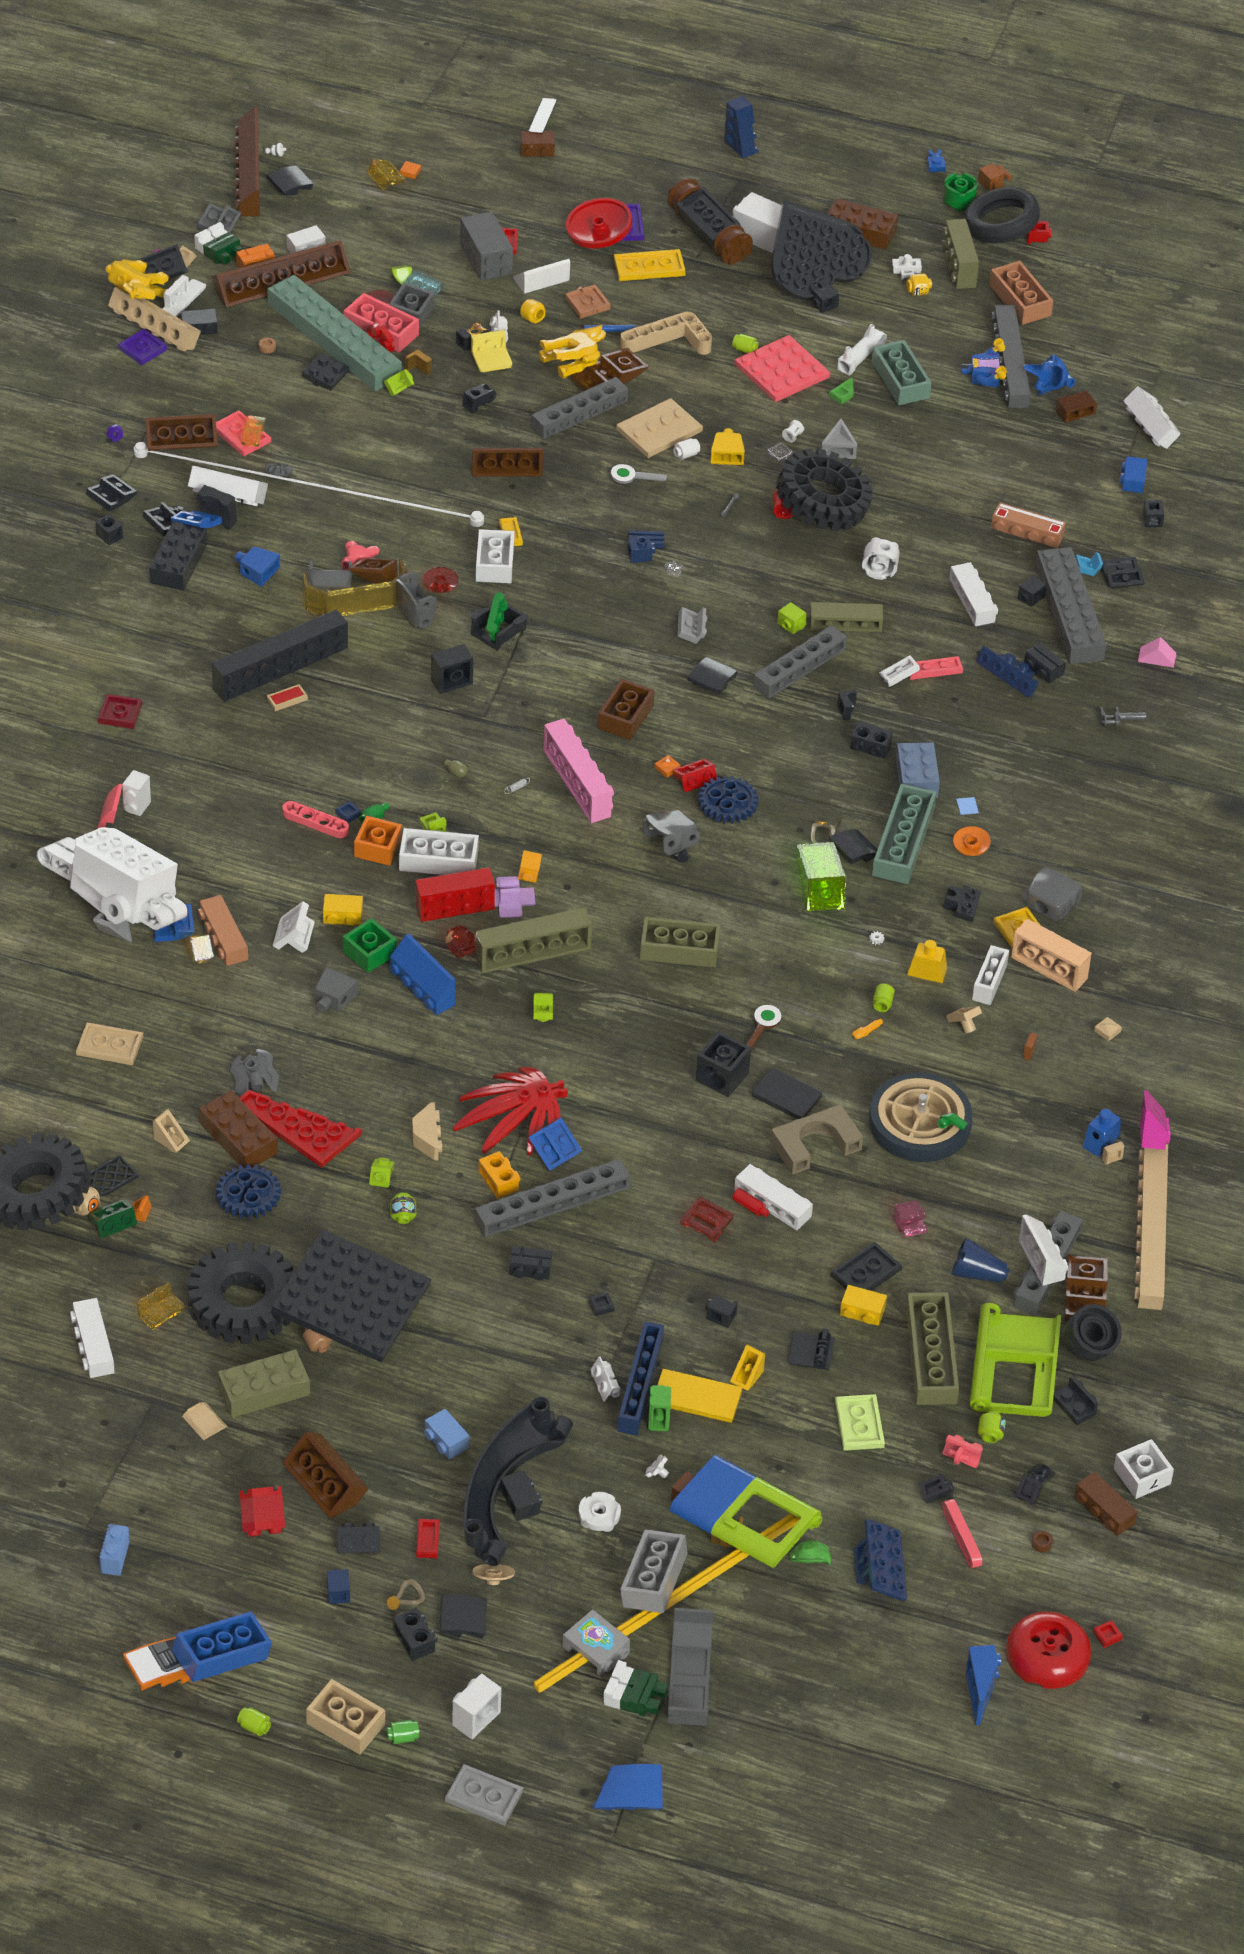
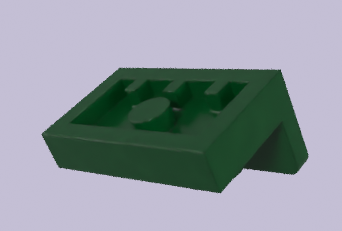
[88,1199,137,1238]

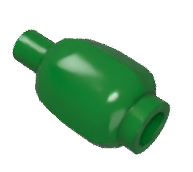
[359,802,389,824]

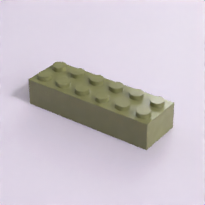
[475,907,592,973]
[906,1292,959,1405]

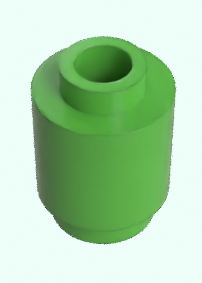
[386,1720,419,1744]

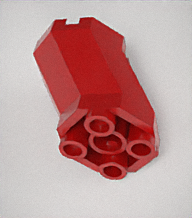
[239,1486,286,1537]

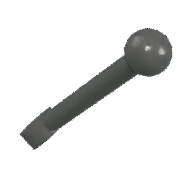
[721,493,739,518]

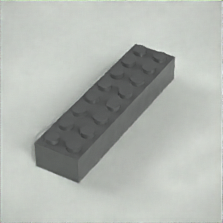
[1035,547,1106,664]

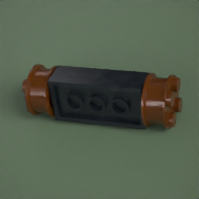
[668,178,753,265]

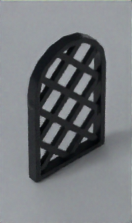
[89,1155,138,1196]

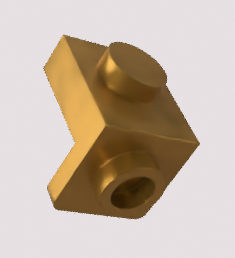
[405,350,432,375]

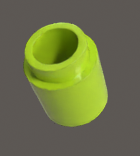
[732,334,759,353]
[873,984,895,1012]
[237,1707,271,1736]

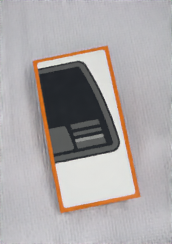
[123,1637,190,1691]

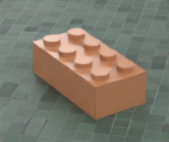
[989,261,1053,325]

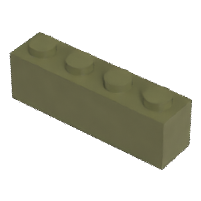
[810,602,883,632]

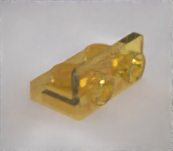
[368,159,405,190]
[137,1282,184,1330]

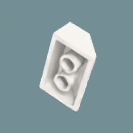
[1019,1215,1068,1286]

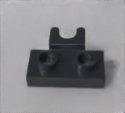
[942,885,981,922]

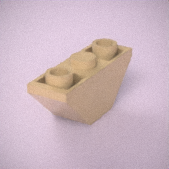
[412,1102,442,1160]

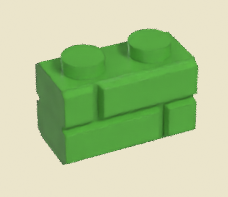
[648,1385,671,1431]

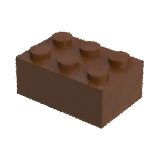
[598,678,655,740]

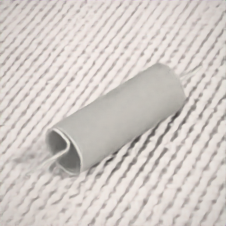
[504,778,530,794]

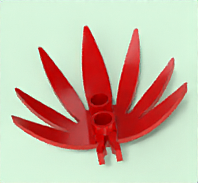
[453,1067,568,1156]

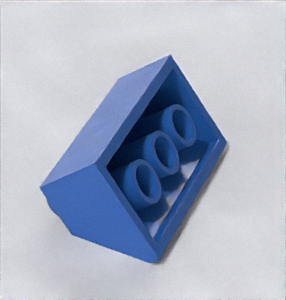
[390,934,455,1015]

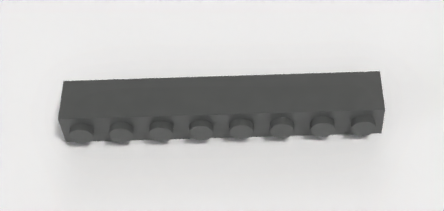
[991,305,1030,408]

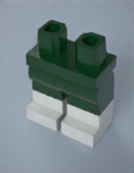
[194,222,243,265]
[604,1660,668,1717]

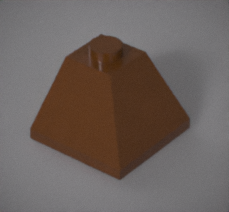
[349,557,398,587]

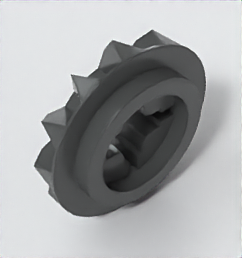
[265,462,293,476]

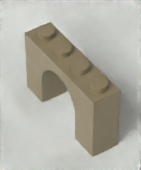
[770,1105,863,1175]

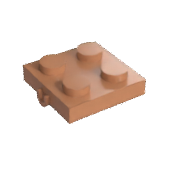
[565,285,611,319]

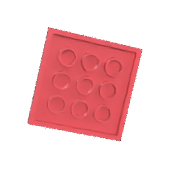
[735,335,830,402]

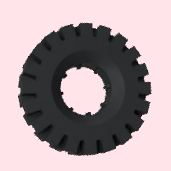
[776,448,873,531]
[0,1134,91,1230]
[188,1242,295,1344]

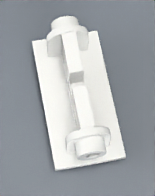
[489,311,508,342]
[591,1357,621,1401]

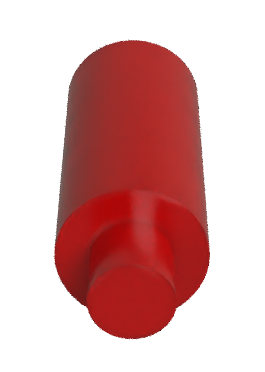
[732,1188,770,1217]

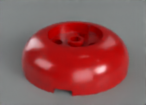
[1006,1611,1091,1689]

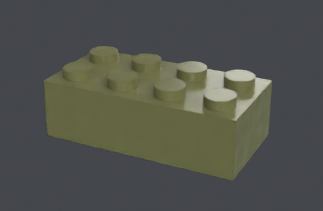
[941,219,979,289]
[640,917,721,968]
[218,1349,310,1418]

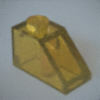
[183,934,214,964]

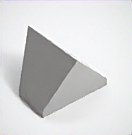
[822,418,857,459]
[93,912,132,943]

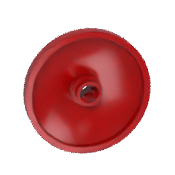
[566,198,633,249]

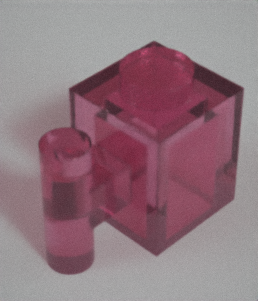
[893,1200,928,1237]

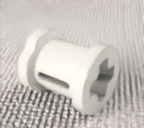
[782,420,804,443]

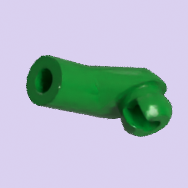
[937,1113,968,1131]

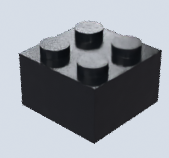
[431,644,473,694]

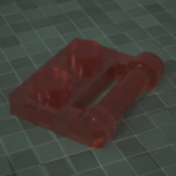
[681,1196,734,1242]

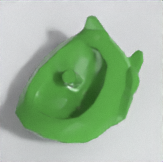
[789,1540,831,1565]

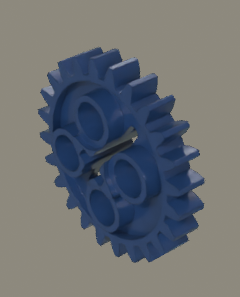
[698,775,758,824]
[216,1164,281,1220]

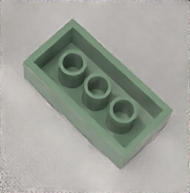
[872,340,932,405]

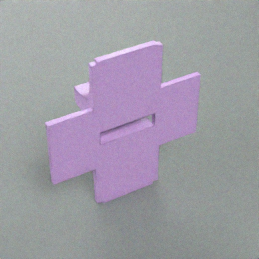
[495,876,536,918]

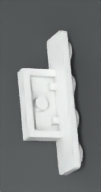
[163,275,206,317]

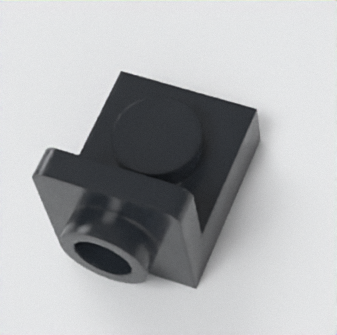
[837,690,857,720]
[920,1474,955,1504]

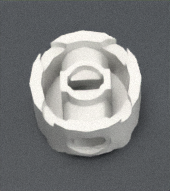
[862,537,899,580]

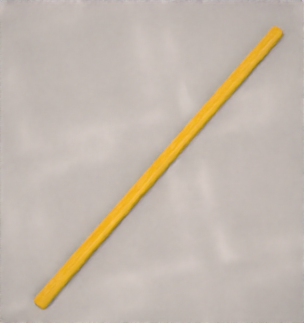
[533,1513,800,1692]

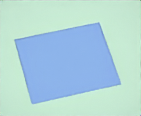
[956,797,979,815]

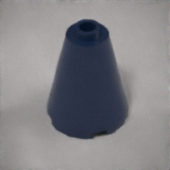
[951,1238,1010,1283]

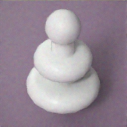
[265,143,286,157]

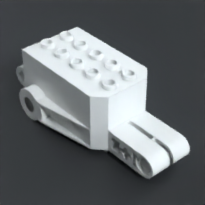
[37,827,187,930]

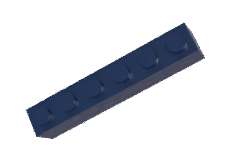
[618,1321,664,1436]

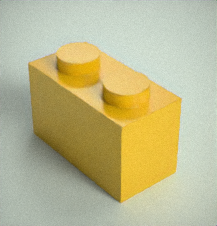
[323,894,363,925]
[840,1285,887,1326]

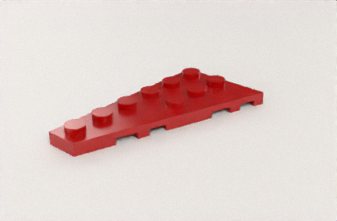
[239,1090,362,1168]

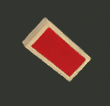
[267,684,308,711]

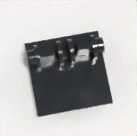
[789,1328,835,1370]

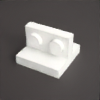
[273,901,315,953]

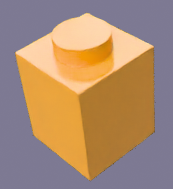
[518,850,542,883]

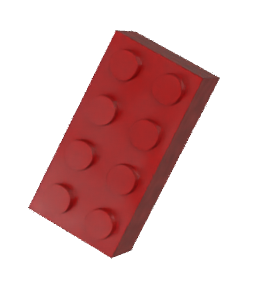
[415,867,495,922]

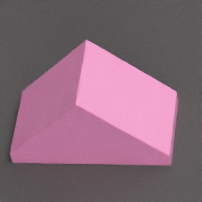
[1138,637,1176,668]

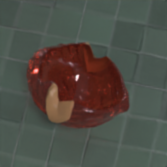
[445,925,475,959]

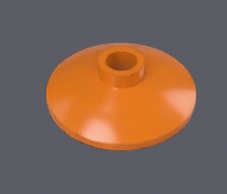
[953,826,991,856]

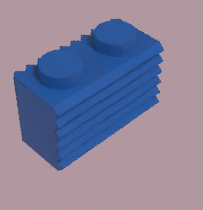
[1120,456,1147,493]

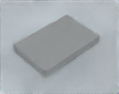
[445,1764,523,1826]

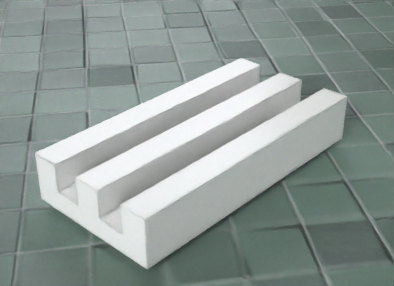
[879,656,920,687]

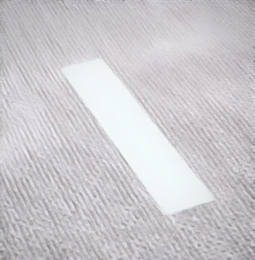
[529,98,556,133]

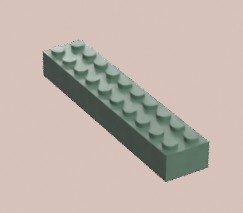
[268,275,402,391]

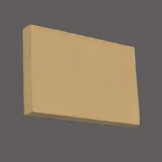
[76,1022,143,1065]

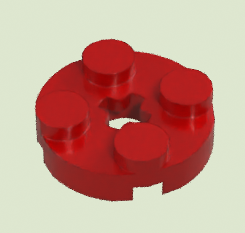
[366,322,394,353]

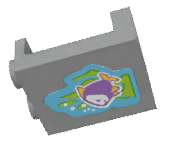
[562,1609,630,1676]

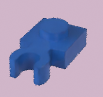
[927,149,946,172]

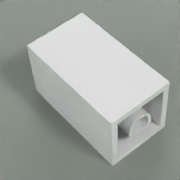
[732,192,782,253]

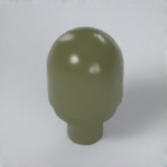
[444,759,468,778]

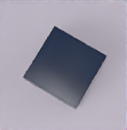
[335,801,361,823]

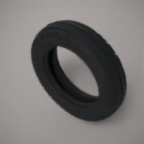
[965,187,1040,244]

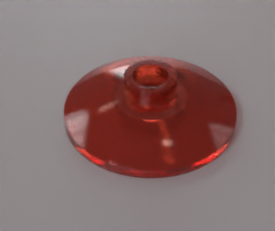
[423,567,459,593]

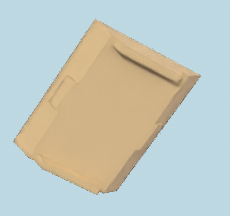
[182,1402,228,1441]

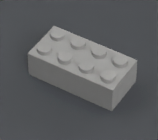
[621,1530,688,1613]

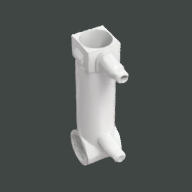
[837,324,887,376]

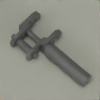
[1099,707,1146,726]

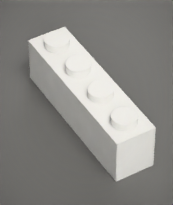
[950,562,998,626]
[734,1164,813,1230]
[70,1298,114,1378]

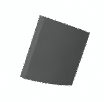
[197,203,241,234]

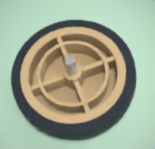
[869,1073,973,1162]

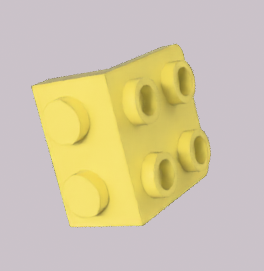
[471,330,512,372]

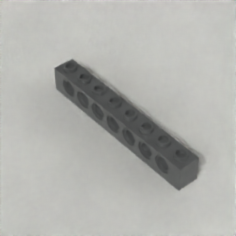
[475,1159,630,1238]

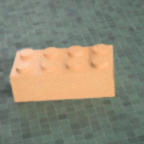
[1011,919,1092,992]

